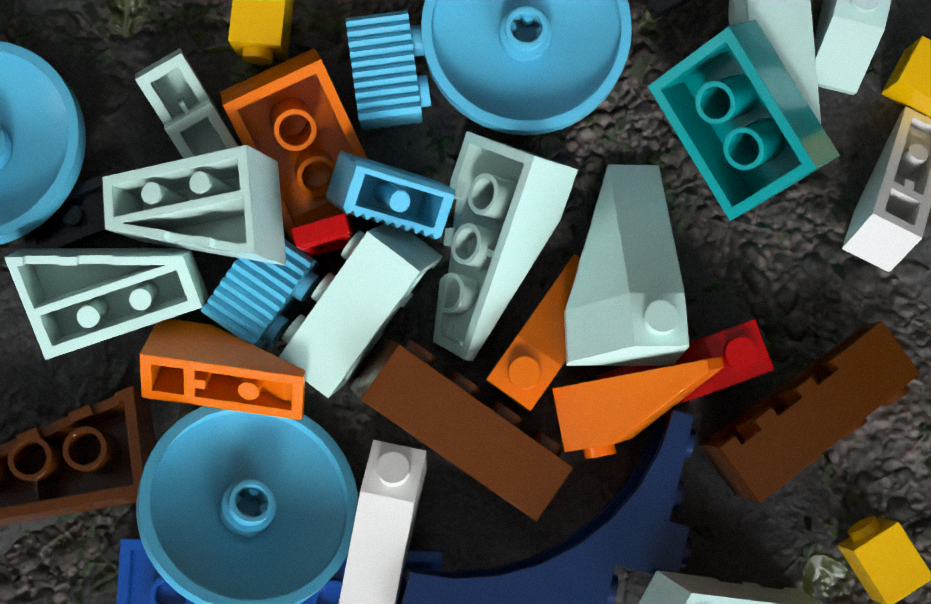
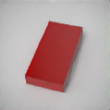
[291,213,360,257]

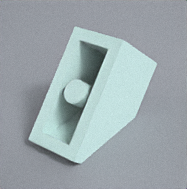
[814,0,891,95]

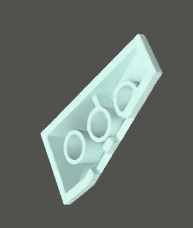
[433,131,578,361]
[564,164,689,366]

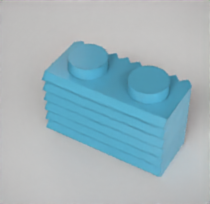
[345,10,431,130]
[326,151,455,239]
[201,239,320,348]

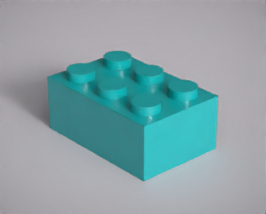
[648,19,840,221]

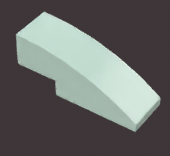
[135,48,239,159]

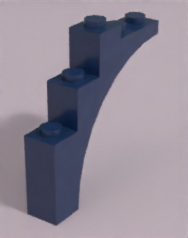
[396,410,696,604]

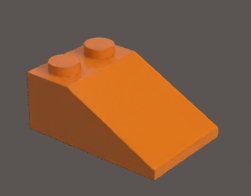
[220,48,367,243]

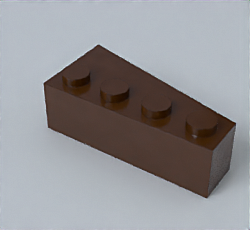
[699,321,921,503]
[348,335,573,521]
[0,385,156,526]

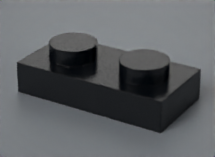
[23,171,115,248]

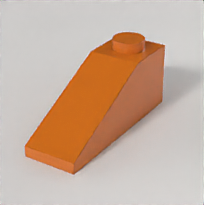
[485,254,580,411]
[140,319,306,420]
[552,357,724,459]

